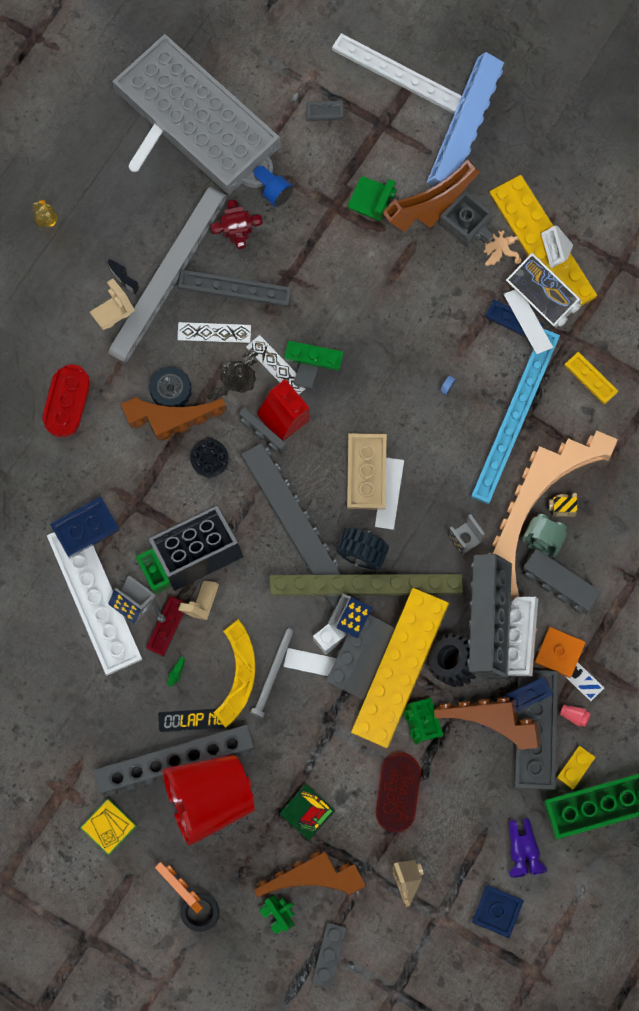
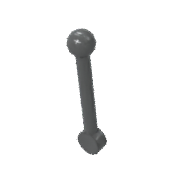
[149,589,166,623]

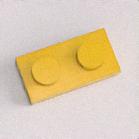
[556,746,596,790]

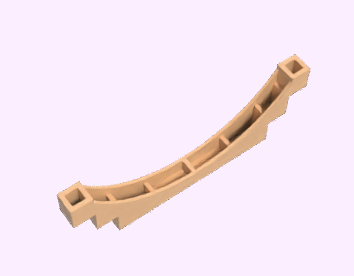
[489,431,618,631]

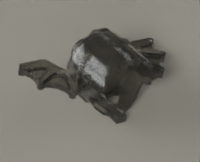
[207,348,258,401]

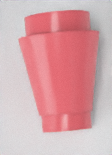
[560,704,591,727]

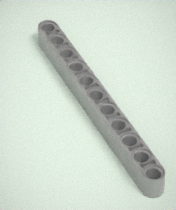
[108,187,227,363]

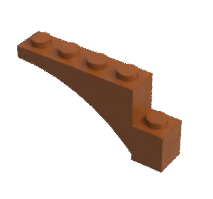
[383,159,480,232]
[120,396,226,441]
[434,697,541,750]
[254,851,366,898]

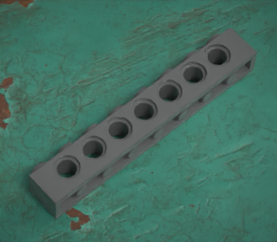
[94,725,255,797]

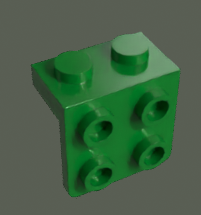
[348,176,397,222]

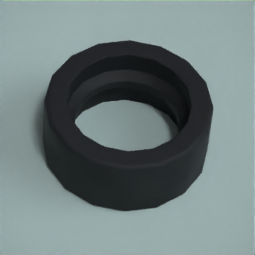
[180,893,219,932]

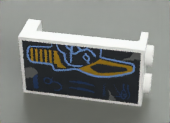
[506,253,582,328]

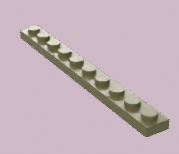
[269,574,463,596]

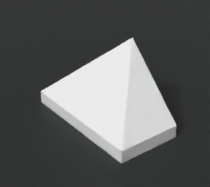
[541,226,573,268]

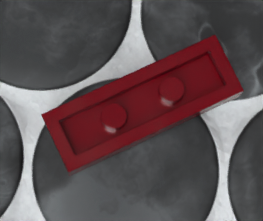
[146,596,188,657]

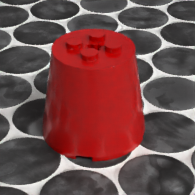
[162,755,255,846]

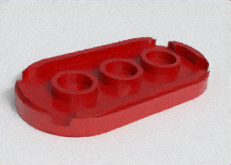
[42,364,90,438]

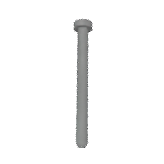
[250,628,293,718]

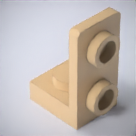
[179,581,219,620]

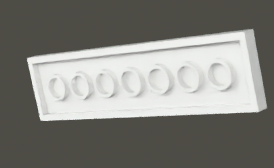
[47,533,142,676]

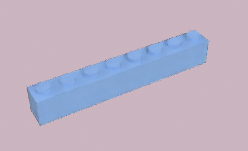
[427,52,504,186]

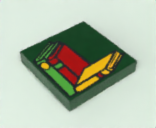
[279,784,335,841]

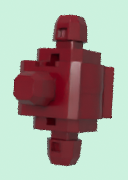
[210,199,263,249]

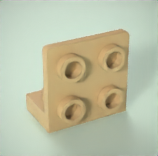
[90,279,135,330]

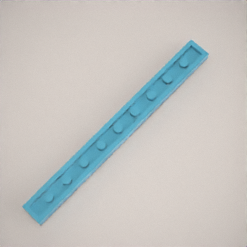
[471,329,560,505]

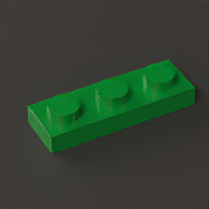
[284,341,343,371]

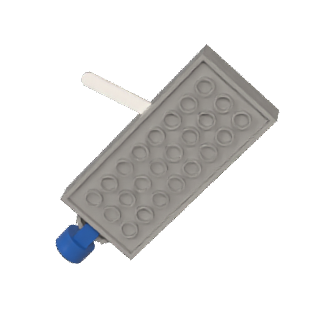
[112,34,293,207]

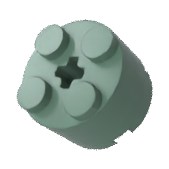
[522,514,567,557]

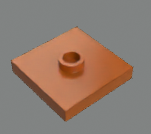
[535,627,586,679]

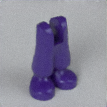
[509,818,547,878]

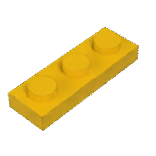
[564,352,618,405]

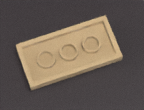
[347,433,387,510]

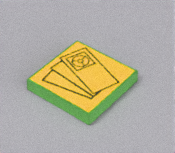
[80,799,137,855]

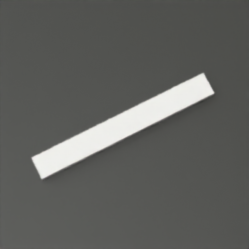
[332,33,462,114]

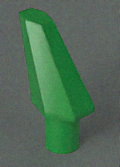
[167,656,185,687]

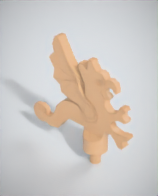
[484,231,521,266]

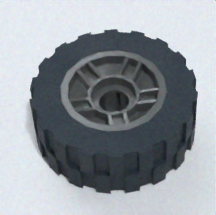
[149,366,192,407]

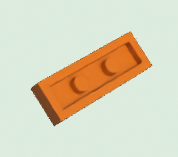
[155,862,203,913]

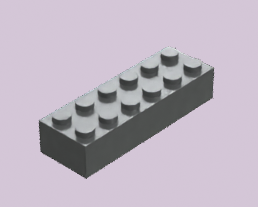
[468,554,512,680]

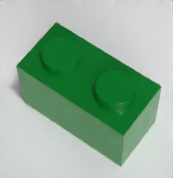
[136,548,172,595]

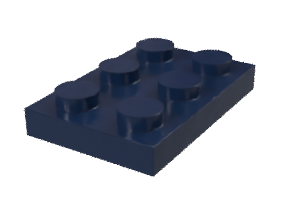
[50,496,120,559]

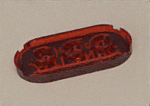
[376,753,421,833]

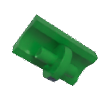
[259,895,295,934]

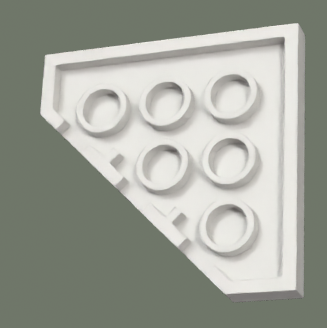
[457,597,538,676]

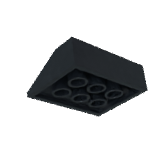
[149,506,244,591]

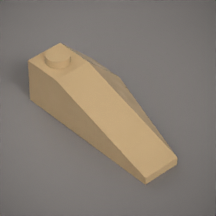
[392,860,424,908]

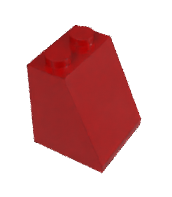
[257,379,310,441]

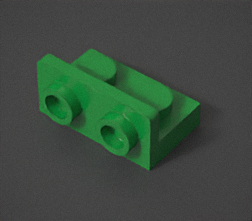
[404,698,443,745]

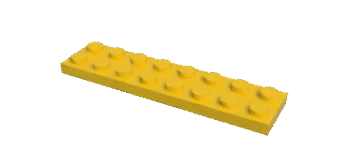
[489,175,597,306]
[351,588,450,748]

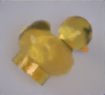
[32,200,57,227]

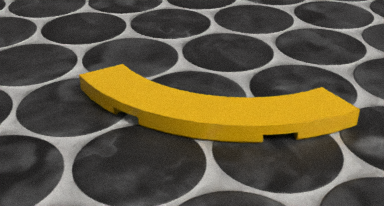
[213,619,255,728]

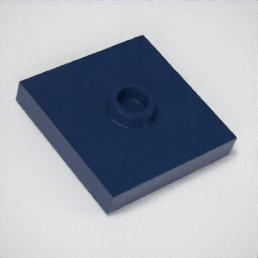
[471,885,524,939]

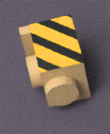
[548,493,577,517]

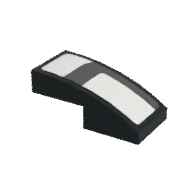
[107,259,139,295]

